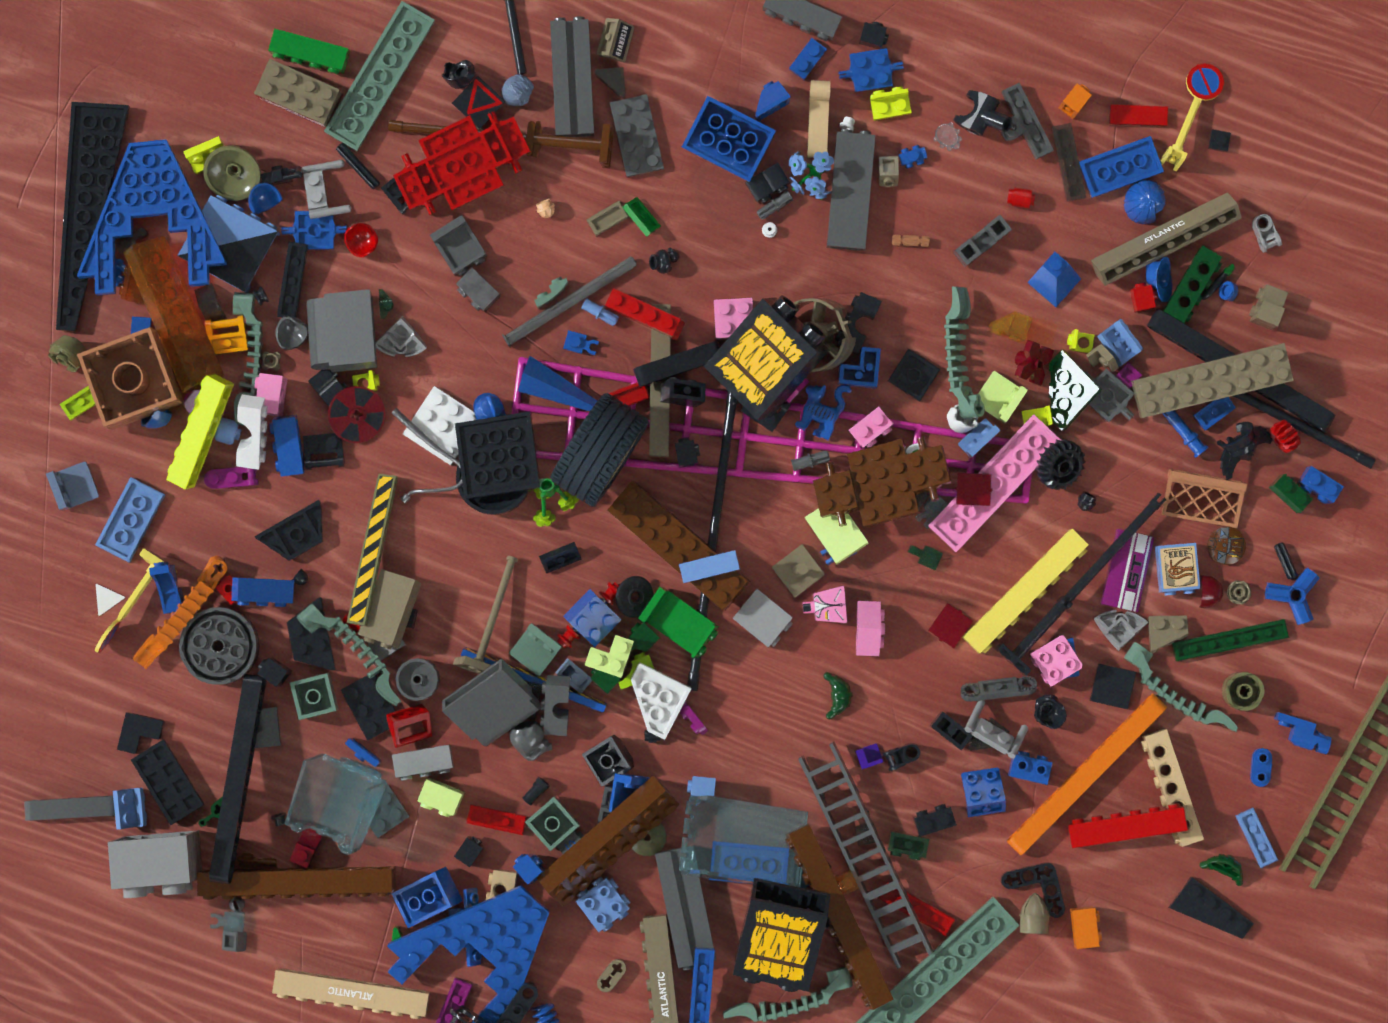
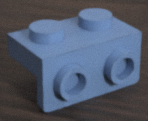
[1097,319,1143,367]

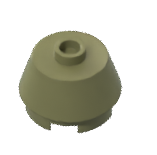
[48,335,87,372]

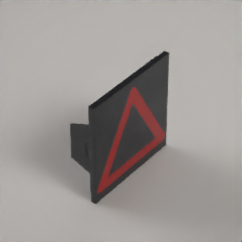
[452,76,506,129]

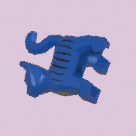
[795,385,852,441]

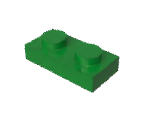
[622,197,661,237]

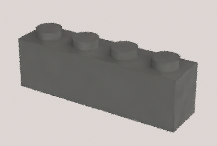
[763,0,842,41]

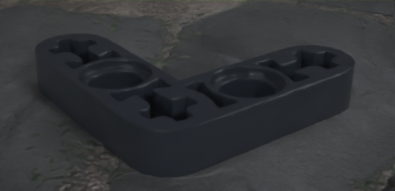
[1000,862,1065,918]

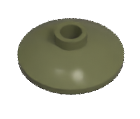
[632,823,666,856]

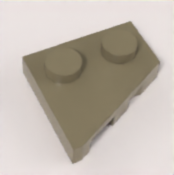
[1148,616,1189,653]

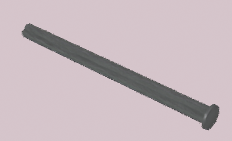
[502,256,637,348]

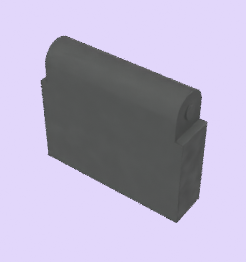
[306,289,377,372]
[442,658,541,747]

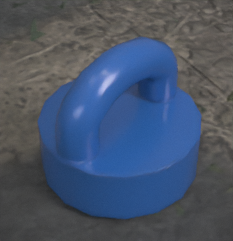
[1219,281,1238,302]

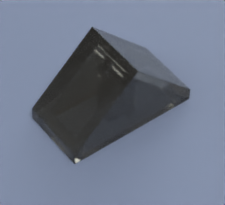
[594,67,626,99]
[194,283,227,321]

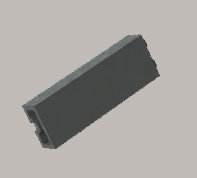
[550,16,595,137]
[826,129,875,251]
[655,845,716,970]

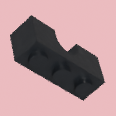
[835,292,882,355]

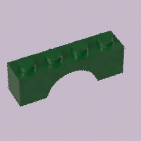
[591,622,660,694]

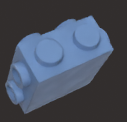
[576,877,631,932]

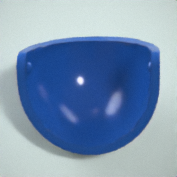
[248,183,282,215]
[141,409,172,428]

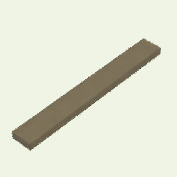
[649,304,671,457]

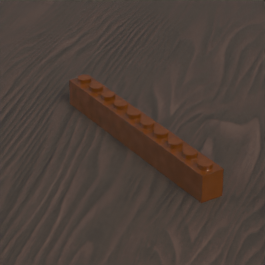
[785,824,894,1010]

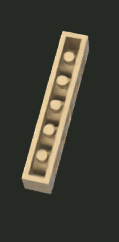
[1141,729,1204,847]

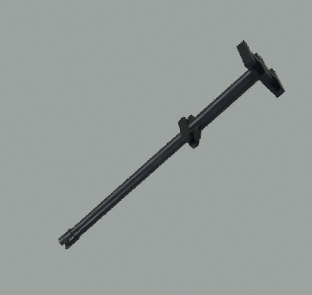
[994,493,1166,676]

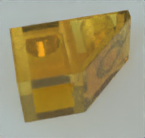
[988,311,1033,343]

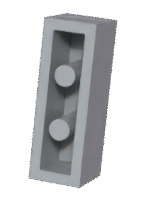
[392,744,454,780]

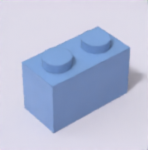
[687,776,716,800]

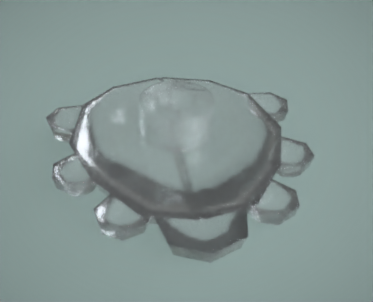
[933,122,962,151]

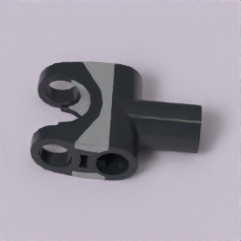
[953,90,1012,136]

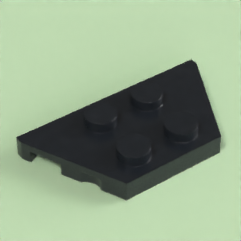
[255,500,323,561]
[287,597,336,670]

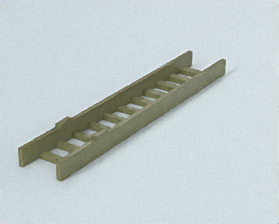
[1279,675,1388,889]

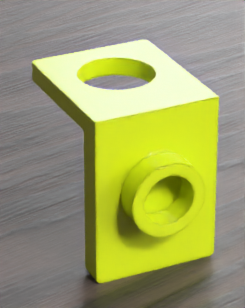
[1067,329,1095,353]
[352,370,380,392]
[1022,405,1053,426]

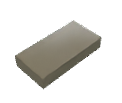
[586,201,629,237]

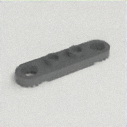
[961,676,1037,702]

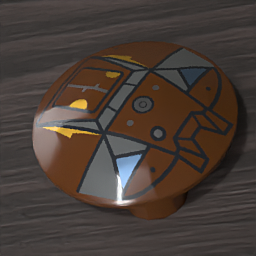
[1207,527,1246,565]

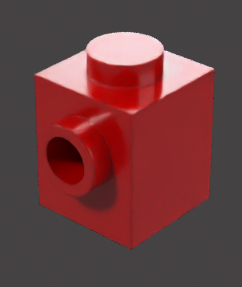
[1130,283,1157,313]
[216,575,238,605]

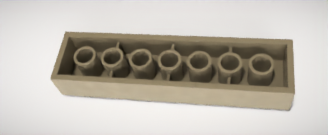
[1131,343,1294,418]

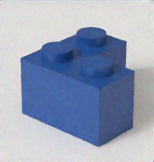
[838,347,881,389]

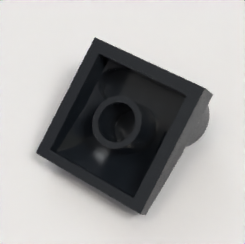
[582,735,634,787]

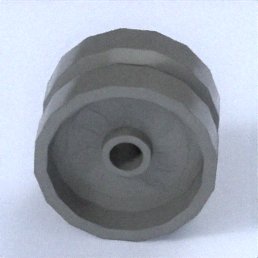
[395,658,440,701]

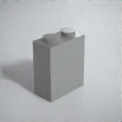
[733,589,793,647]

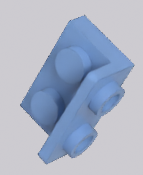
[958,419,1001,458]
[113,788,147,829]

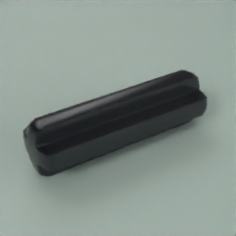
[1274,542,1298,579]

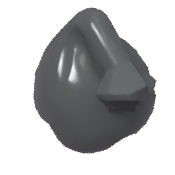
[510,720,553,761]

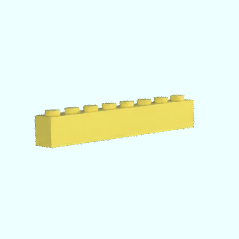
[962,529,1088,654]

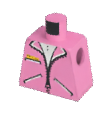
[802,586,847,623]

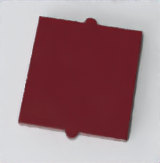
[955,473,993,506]
[928,603,973,649]

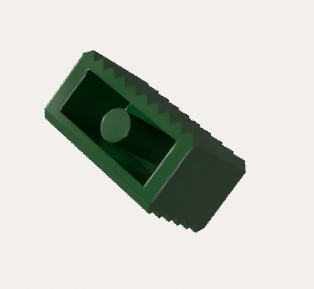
[1268,474,1313,513]

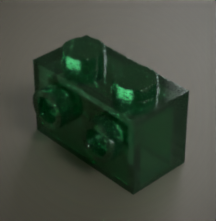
[886,830,930,860]

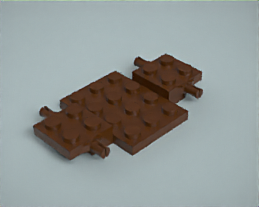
[813,437,951,528]

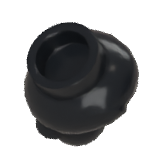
[649,247,679,274]

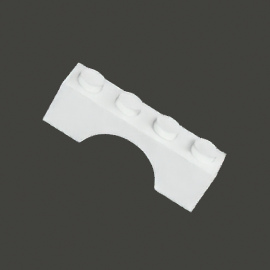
[236,394,268,470]

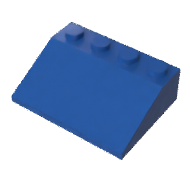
[682,96,776,182]

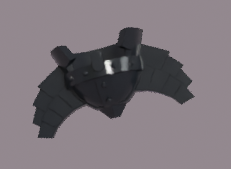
[1217,422,1273,480]

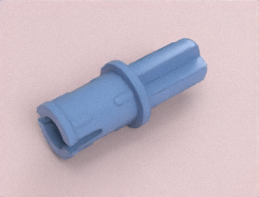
[581,298,619,326]

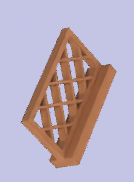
[1161,468,1247,528]

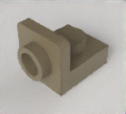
[879,156,899,187]
[1086,344,1119,372]

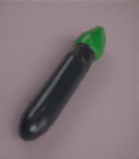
[1202,264,1235,300]

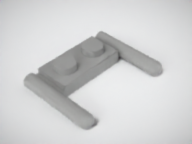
[302,160,351,219]
[965,700,1028,758]

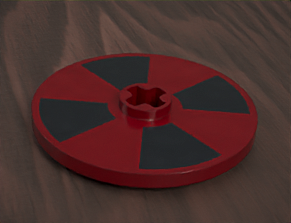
[328,386,385,443]

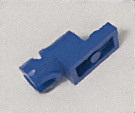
[1274,712,1332,755]

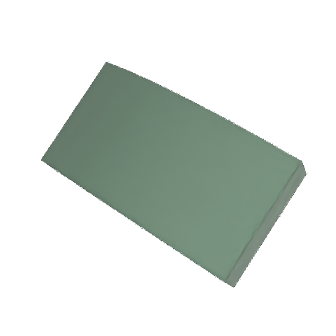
[534,277,568,309]

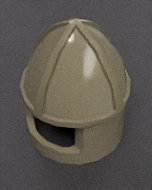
[1019,893,1050,934]

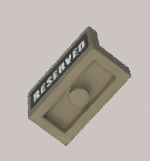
[596,18,634,62]

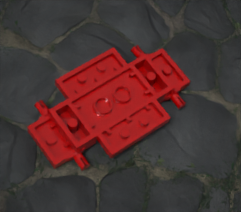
[393,111,531,215]

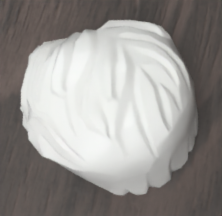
[947,404,979,433]

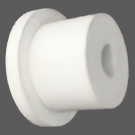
[839,117,855,132]
[762,222,777,238]

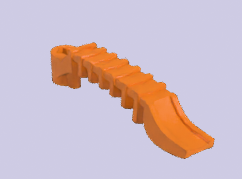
[133,556,227,669]

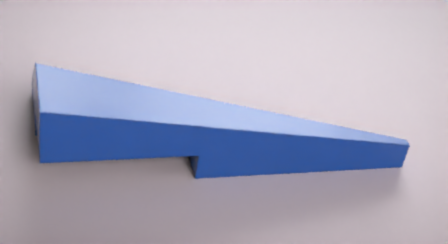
[518,356,597,412]

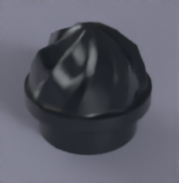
[1077,491,1097,511]

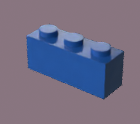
[269,415,305,477]
[231,578,294,607]

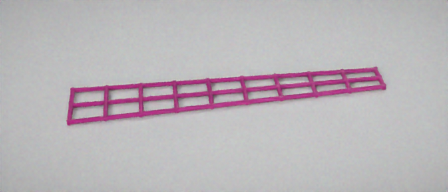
[511,357,1033,504]

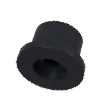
[271,812,287,826]

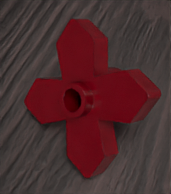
[1015,340,1054,386]

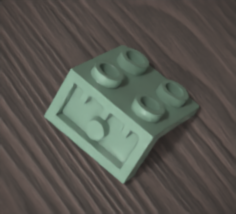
[509,623,562,676]

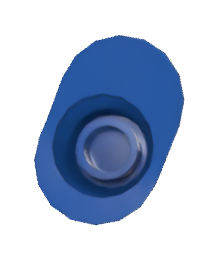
[1146,257,1173,302]
[473,393,506,420]

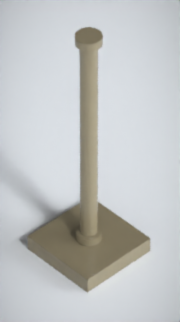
[771,545,825,598]
[453,556,518,674]

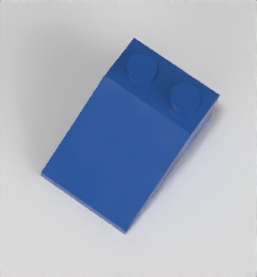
[392,867,463,928]

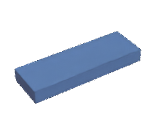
[679,550,740,583]
[1235,807,1278,868]

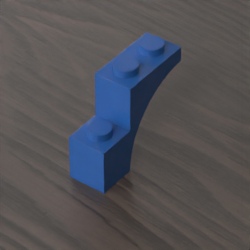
[149,562,184,614]

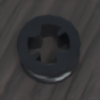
[253,286,269,306]

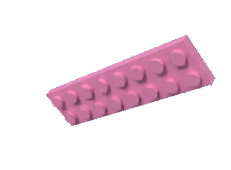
[928,414,1061,552]

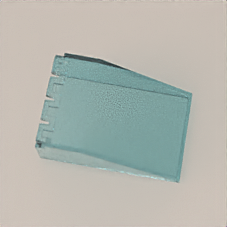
[679,795,808,887]

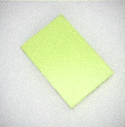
[805,508,869,565]

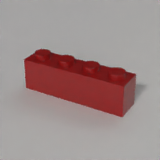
[605,288,685,340]

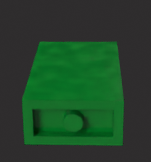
[638,587,719,658]

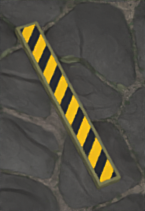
[347,473,398,626]

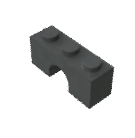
[953,215,1012,267]
[540,675,570,736]

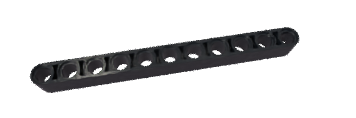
[1147,309,1336,432]
[209,674,266,884]

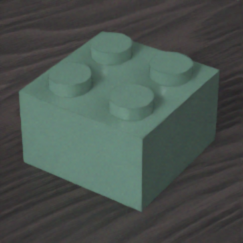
[290,673,339,720]
[525,796,580,851]

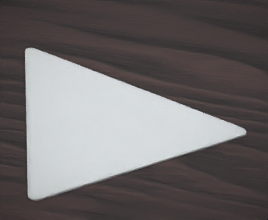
[96,584,125,616]

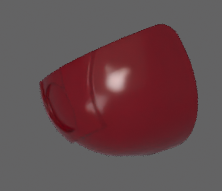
[1199,575,1223,608]

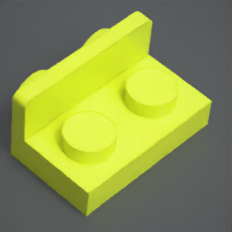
[870,86,912,121]
[183,136,225,174]

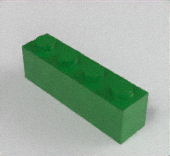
[268,28,350,75]

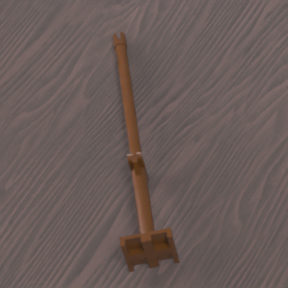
[388,120,614,168]

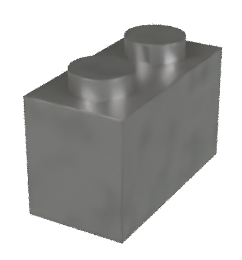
[456,268,500,312]

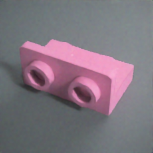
[848,407,894,448]

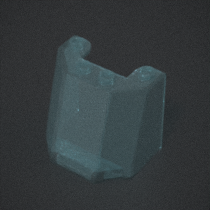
[285,754,388,854]

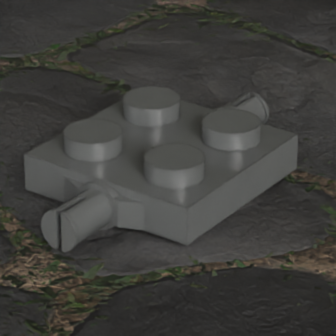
[1085,368,1134,423]

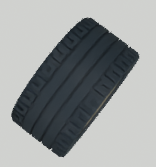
[550,393,649,507]

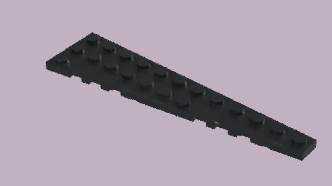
[56,102,130,332]

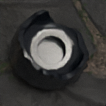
[442,60,476,89]
[1034,695,1067,729]

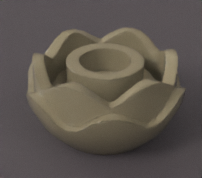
[1227,580,1251,604]

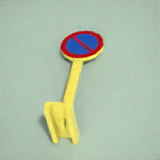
[1160,63,1224,171]
[95,548,177,653]

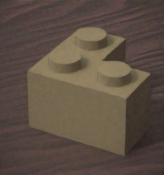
[1249,284,1288,330]

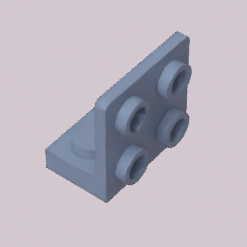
[46,462,99,510]

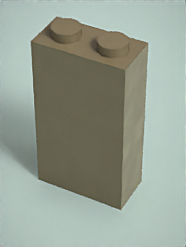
[358,569,422,650]

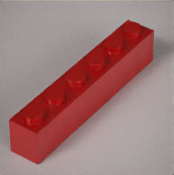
[1068,803,1188,848]

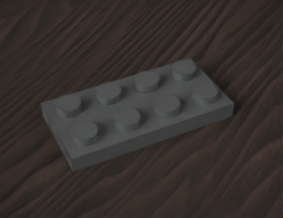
[610,94,664,178]

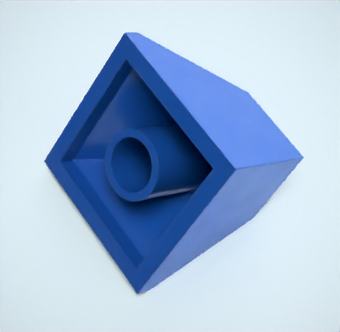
[755,81,791,122]
[1027,252,1081,307]

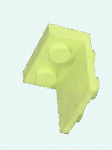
[978,371,1028,423]

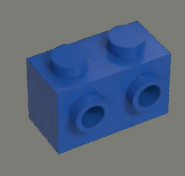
[1297,466,1344,504]
[1008,750,1053,785]
[513,854,545,885]

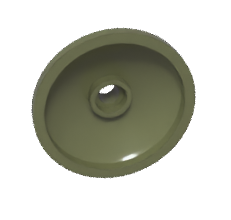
[203,145,261,201]

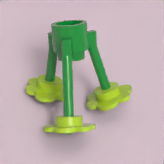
[533,478,579,527]

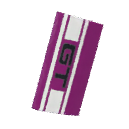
[1100,529,1154,612]

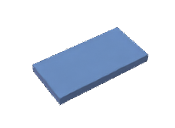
[95,477,165,563]

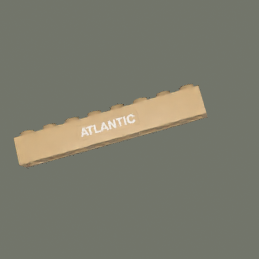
[272,968,430,1019]

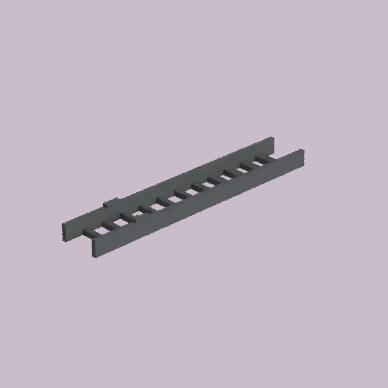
[798,741,934,969]

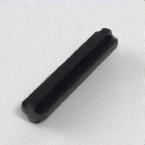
[336,143,380,190]

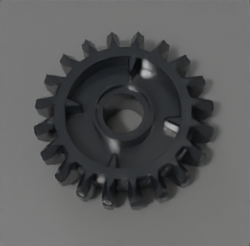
[1036,439,1086,491]

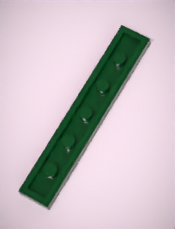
[1172,619,1289,661]

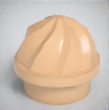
[536,199,555,218]

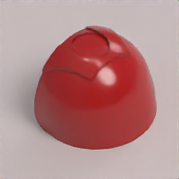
[344,223,378,257]

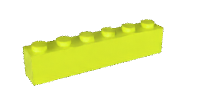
[166,374,234,490]

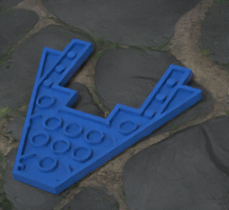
[77,139,227,296]
[387,885,550,1023]

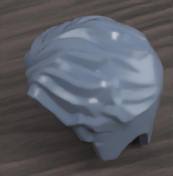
[501,74,534,106]

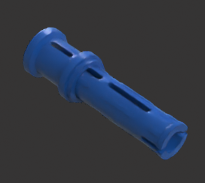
[1162,410,1209,458]

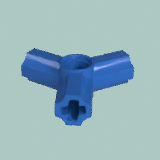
[1265,568,1320,625]

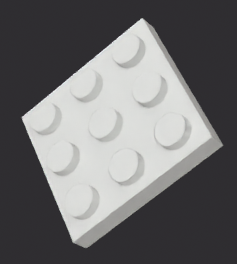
[403,386,476,465]

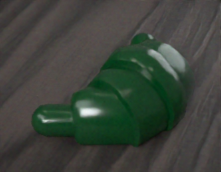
[823,672,853,720]
[1199,854,1243,886]

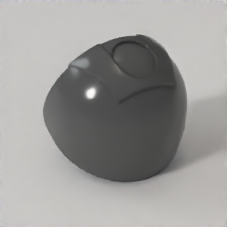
[275,316,309,350]

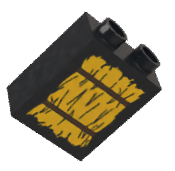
[704,295,830,420]
[733,878,830,992]

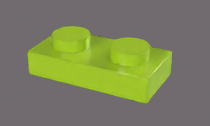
[60,386,95,421]

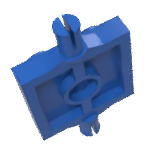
[838,48,904,92]
[281,211,347,250]

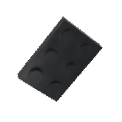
[341,675,396,741]

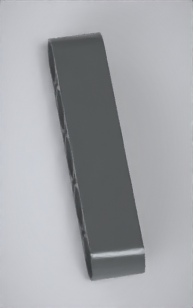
[24,795,115,821]

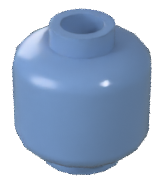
[214,418,242,445]

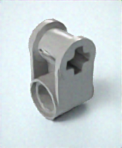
[1252,214,1282,253]

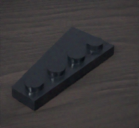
[1168,877,1254,939]

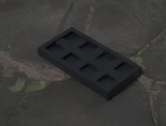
[131,739,205,825]

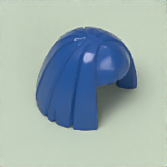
[1124,180,1166,224]

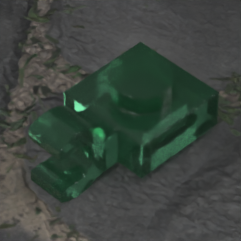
[907,545,943,571]

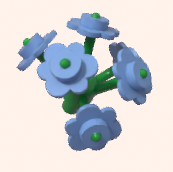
[789,151,834,200]

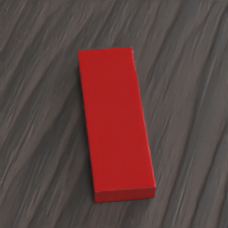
[1109,104,1168,126]
[466,804,527,835]

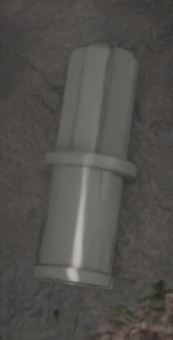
[757,190,793,220]
[791,451,830,471]

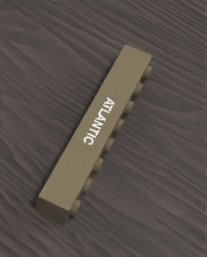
[1091,192,1242,286]
[640,914,678,1023]

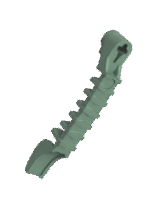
[944,287,985,419]
[233,292,263,426]
[297,604,401,706]
[1124,642,1238,732]
[723,967,853,1022]

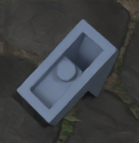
[555,658,592,693]

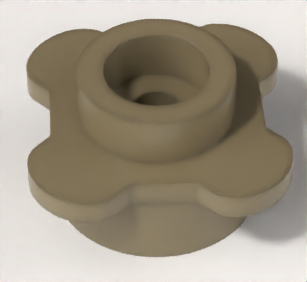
[261,352,281,371]

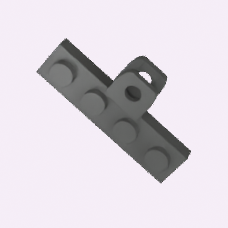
[1001,83,1054,160]

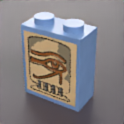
[1155,543,1200,596]

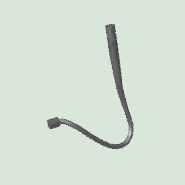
[392,408,462,504]

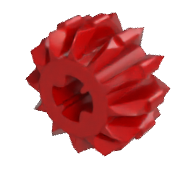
[1269,420,1301,453]

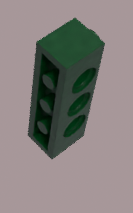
[1163,246,1222,323]

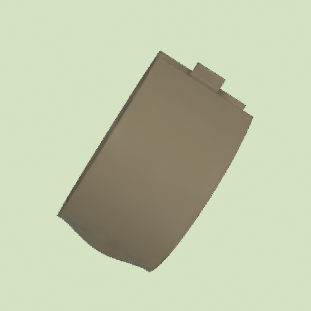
[794,298,856,372]

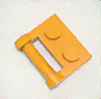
[205,315,249,355]

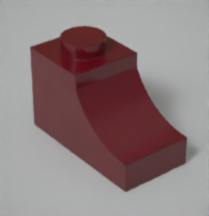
[289,823,325,868]

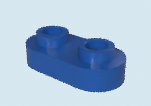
[1250,748,1272,787]

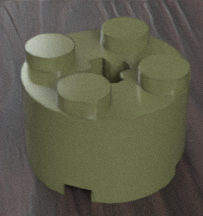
[1222,672,1265,711]

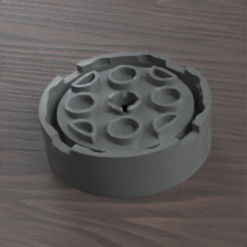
[179,607,260,685]

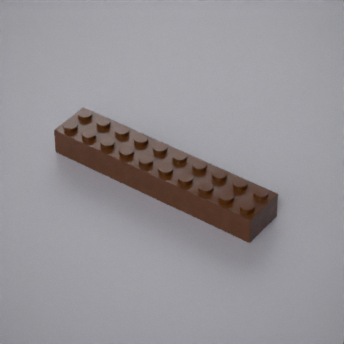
[197,866,396,900]

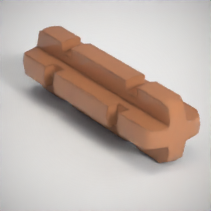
[892,235,930,247]

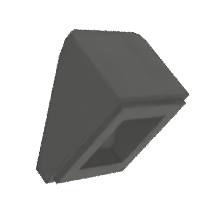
[222,931,247,952]

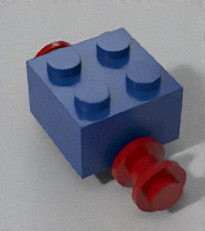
[557,582,622,649]

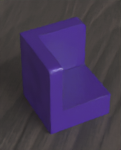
[855,743,884,769]

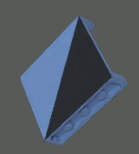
[177,195,280,293]

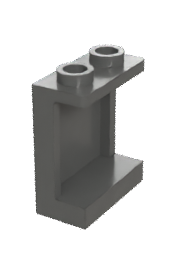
[430,215,487,276]

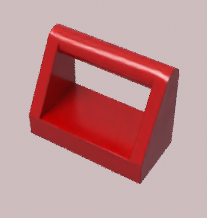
[386,704,432,748]

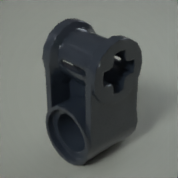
[882,743,921,771]

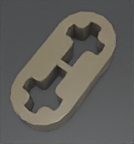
[597,959,626,992]

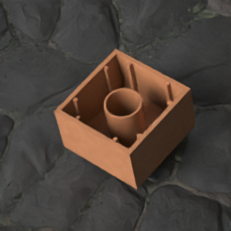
[77,327,184,430]

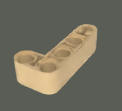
[807,80,830,158]

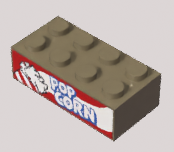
[254,59,342,128]

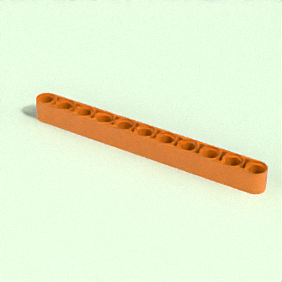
[1007,693,1167,855]

